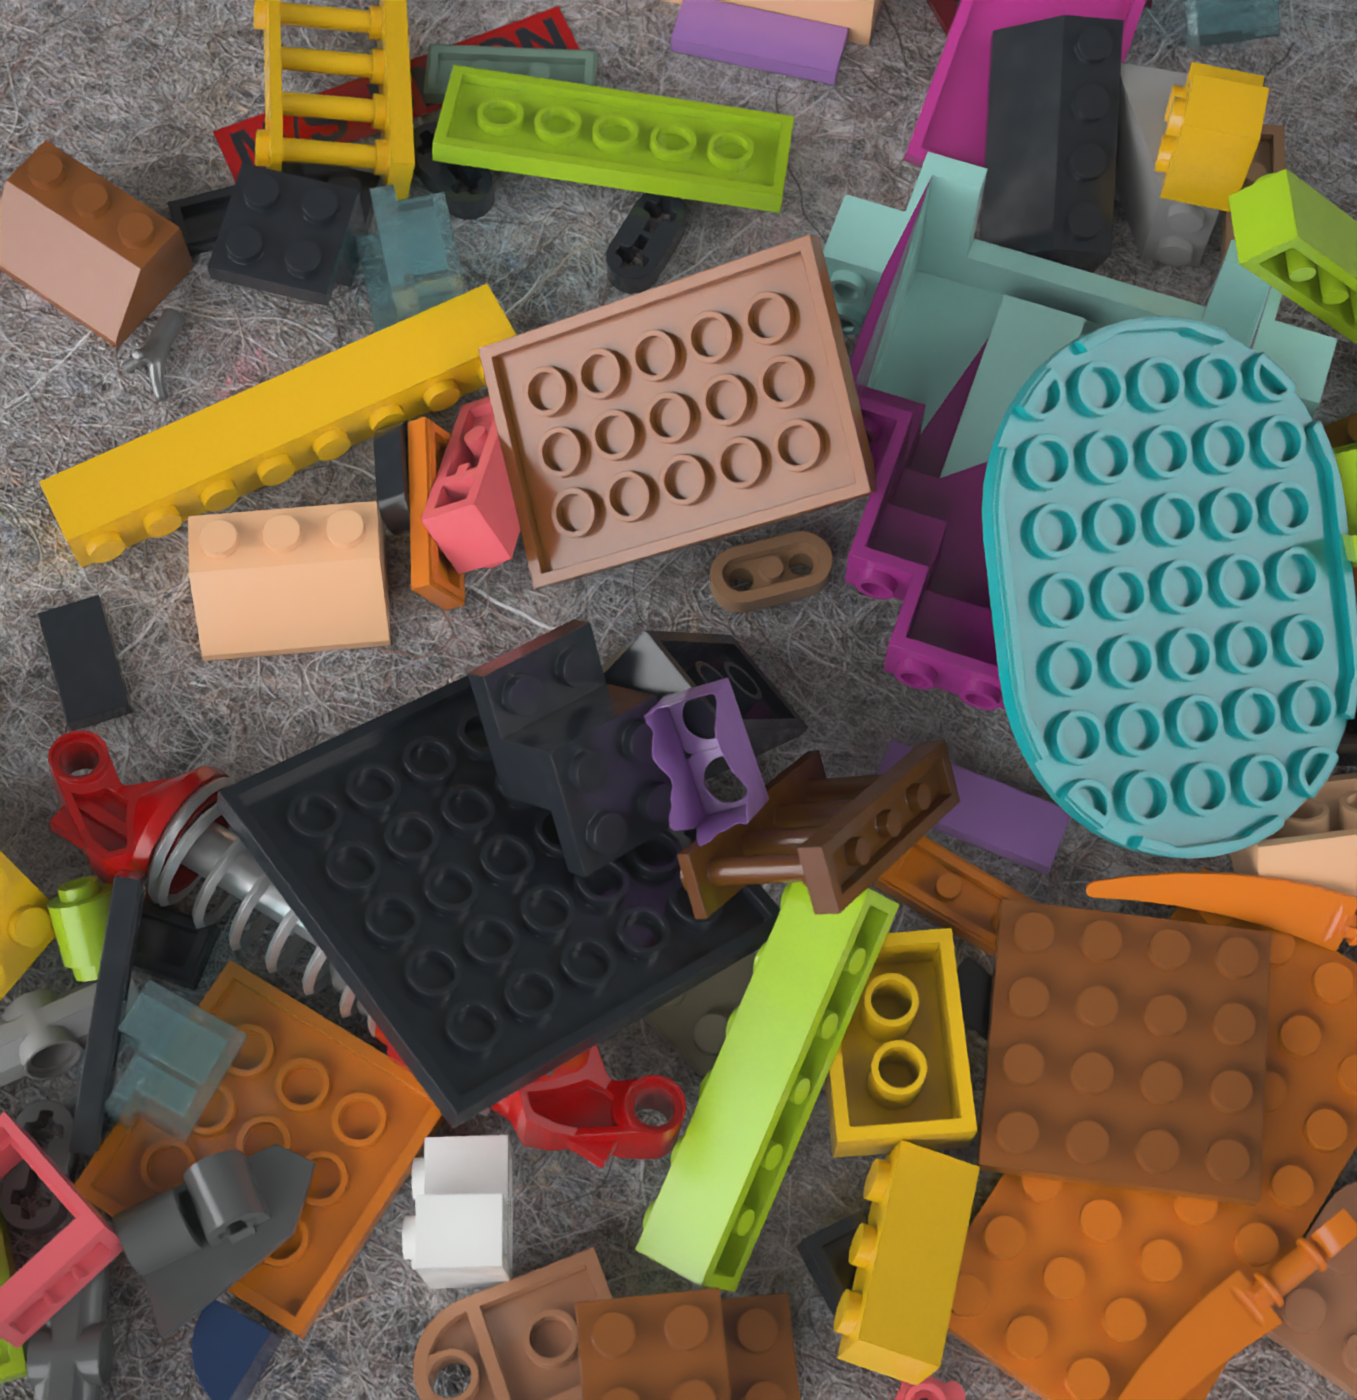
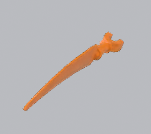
[1086,871,1357,952]
[1118,1208,1357,1400]

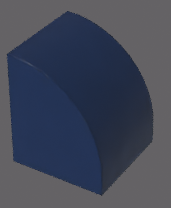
[191,1300,282,1400]

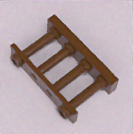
[677,740,961,919]

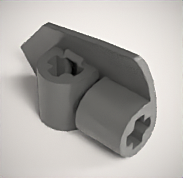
[113,1144,316,1338]

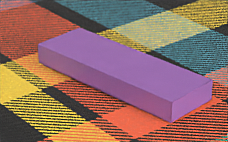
[671,0,849,85]
[877,740,1071,875]

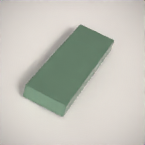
[424,44,598,104]

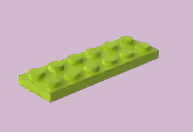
[432,65,794,213]

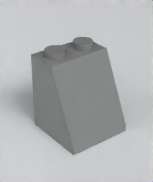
[1115,62,1220,267]

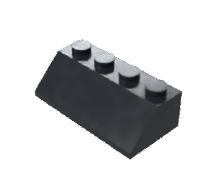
[979,15,1123,273]

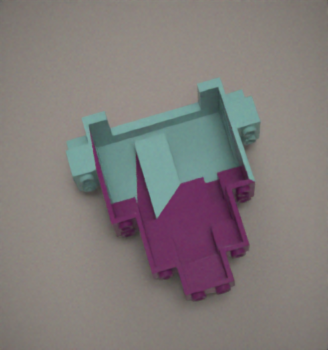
[823,152,1338,710]

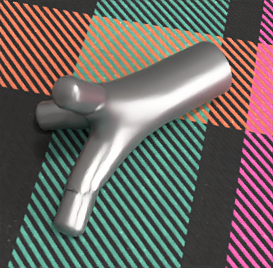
[122,308,185,401]

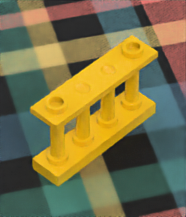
[253,0,415,202]

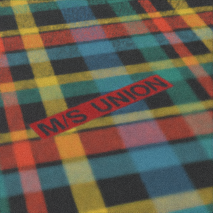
[213,6,580,183]

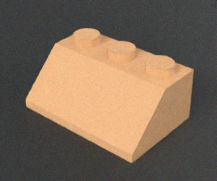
[188,501,391,661]
[1230,772,1357,896]

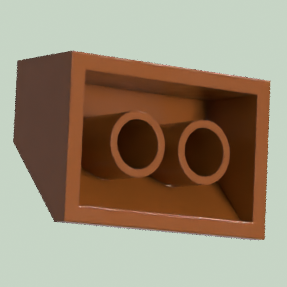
[0,140,194,349]

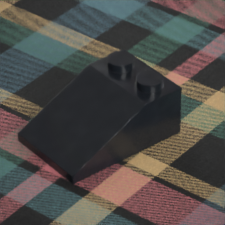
[604,630,809,781]

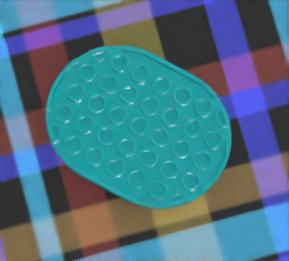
[982,316,1357,858]

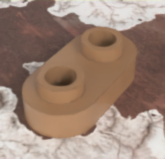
[710,531,833,613]

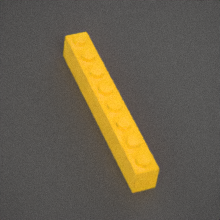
[39,283,517,568]

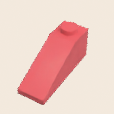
[421,396,520,574]

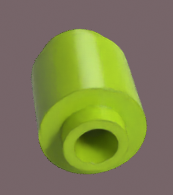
[47,876,113,982]

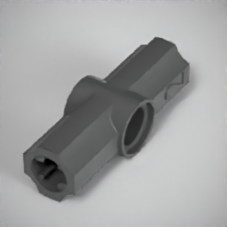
[27,1261,114,1400]

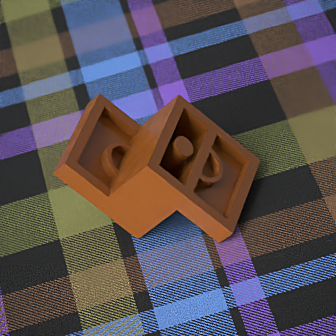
[575,1288,800,1400]

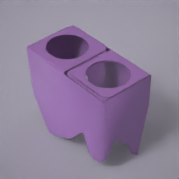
[645,678,769,846]

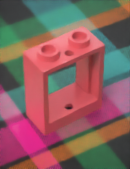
[0,1112,123,1348]

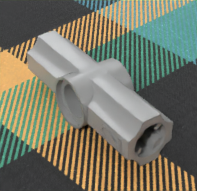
[0,977,150,1087]

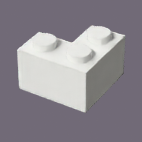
[402,1135,513,1289]

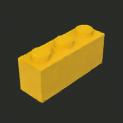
[833,1140,980,1386]

